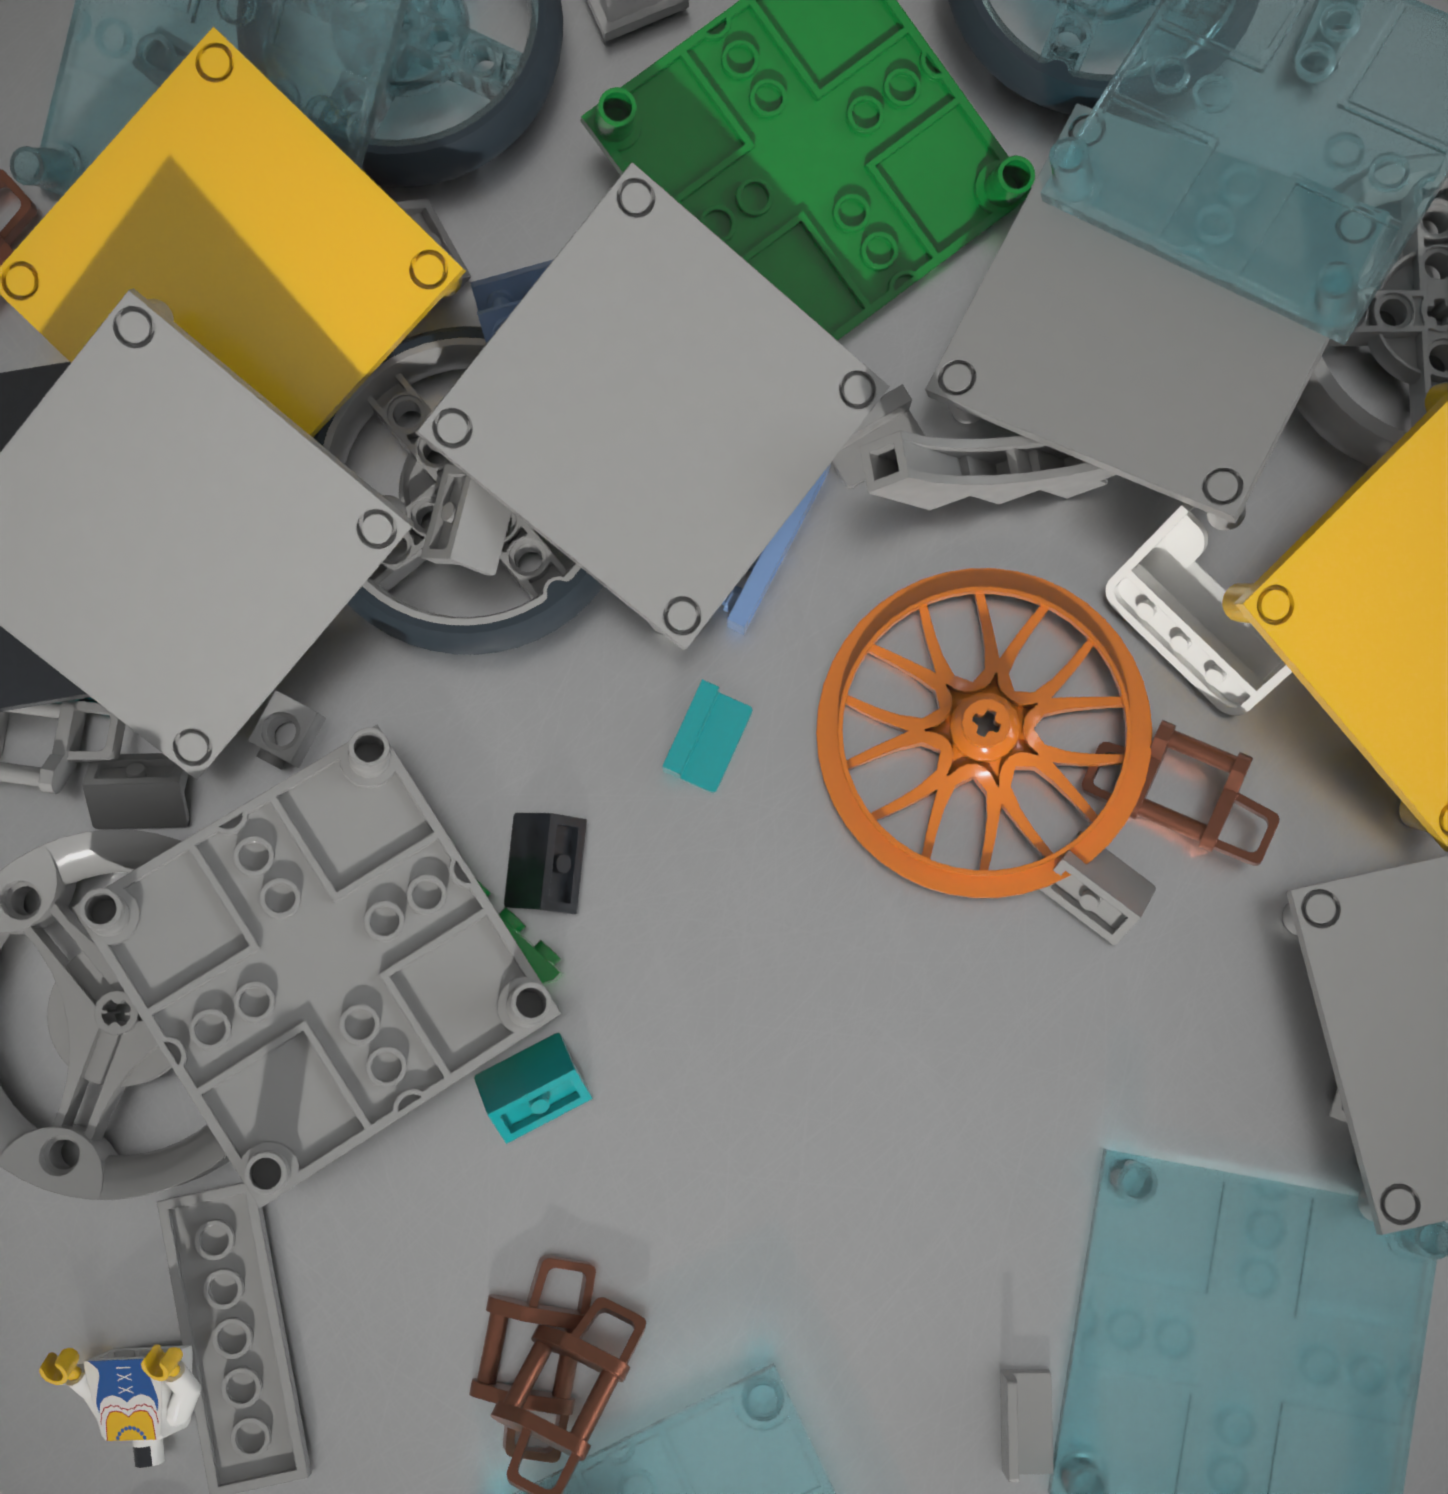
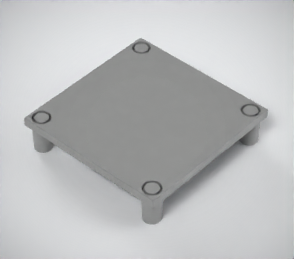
[925,104,1390,531]
[415,162,890,650]
[0,288,414,780]
[72,725,561,1208]
[1282,855,1448,1235]

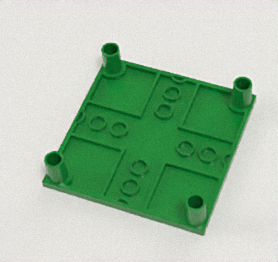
[580,0,1035,341]

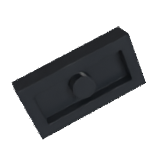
[504,813,587,914]

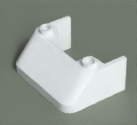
[1106,503,1292,716]

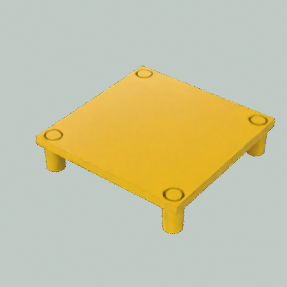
[0,27,466,438]
[1222,382,1448,852]

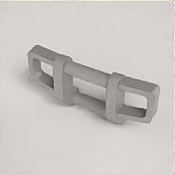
[0,698,126,794]

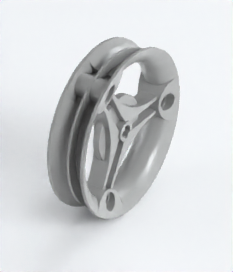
[0,829,230,1200]

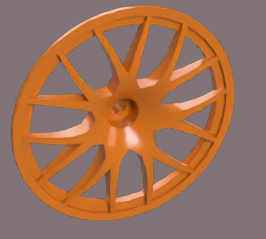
[816,568,1152,898]

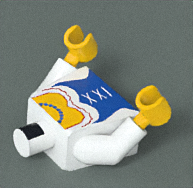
[39,1344,202,1468]

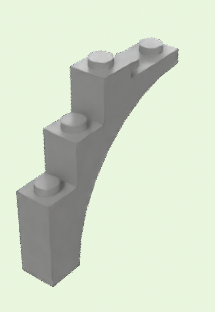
[859,430,1116,511]

